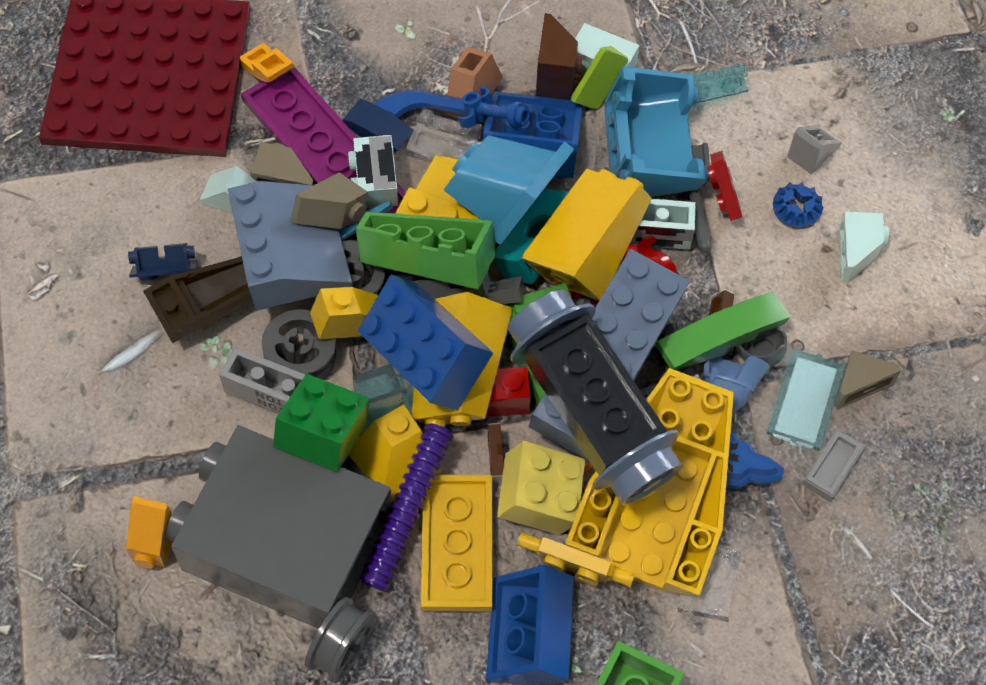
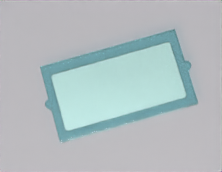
[766,348,846,451]

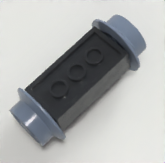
[507,289,683,506]

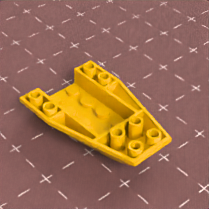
[565,368,734,597]

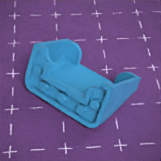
[604,66,708,197]

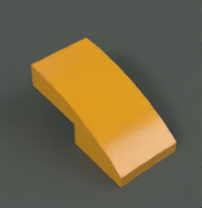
[240,43,294,82]

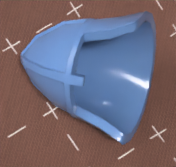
[702,356,770,415]

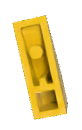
[310,287,378,340]

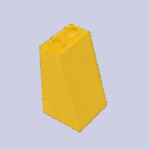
[522,169,652,301]
[412,292,512,428]

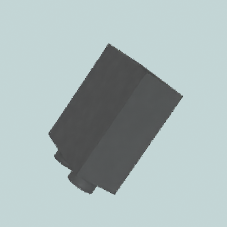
[165,425,392,629]

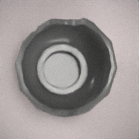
[737,327,787,367]

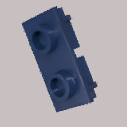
[128,243,198,281]

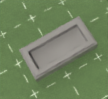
[801,428,865,502]

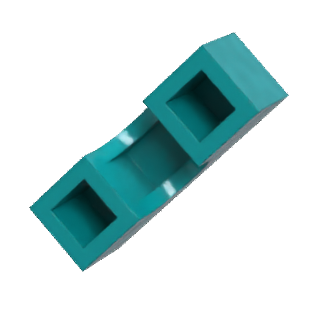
[493,189,569,284]

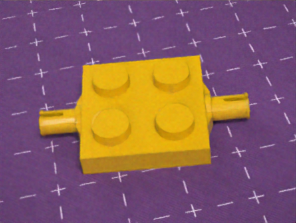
[517,532,635,588]

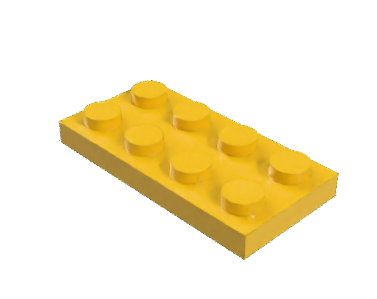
[421,475,492,612]

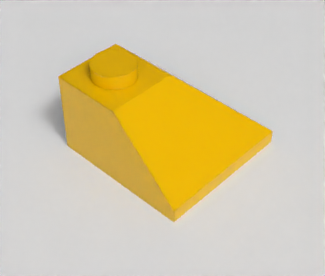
[349,404,440,501]

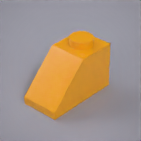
[126,496,173,569]

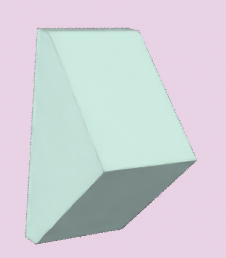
[199,166,257,212]

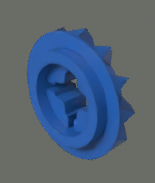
[772,182,824,228]

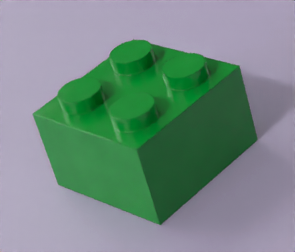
[273,373,370,472]

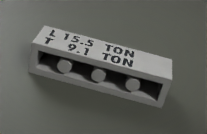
[219,347,305,414]

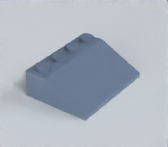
[228,181,353,311]

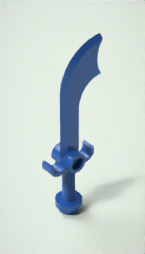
[374,86,530,128]

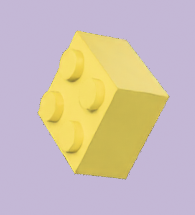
[497,440,585,535]

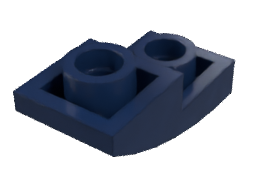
[342,99,414,155]

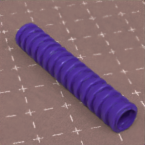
[359,423,454,591]

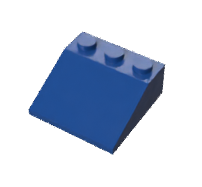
[482,91,583,179]

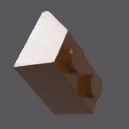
[536,13,583,100]

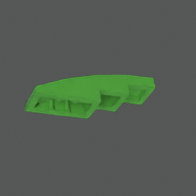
[655,291,790,370]

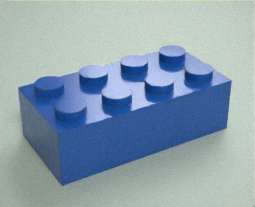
[358,275,493,410]

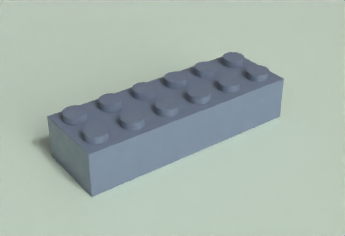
[528,249,690,461]

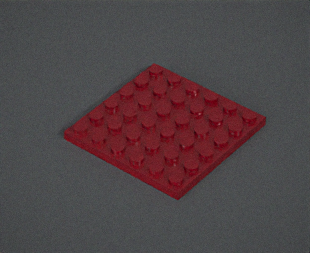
[39,0,251,157]

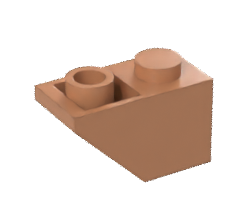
[445,47,503,119]

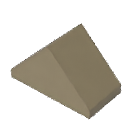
[834,350,901,410]

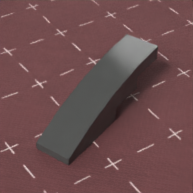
[394,271,525,304]

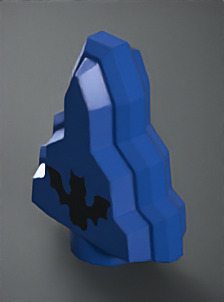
[726,431,784,489]

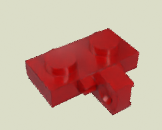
[706,151,742,221]

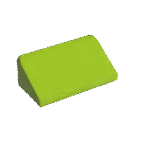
[571,46,628,109]

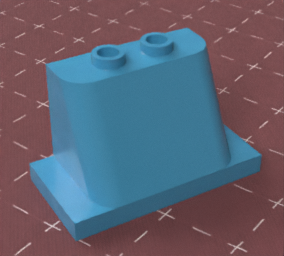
[444,135,574,245]

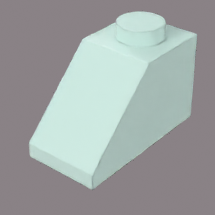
[838,211,889,283]

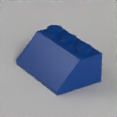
[486,564,574,685]

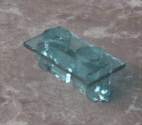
[692,63,749,104]

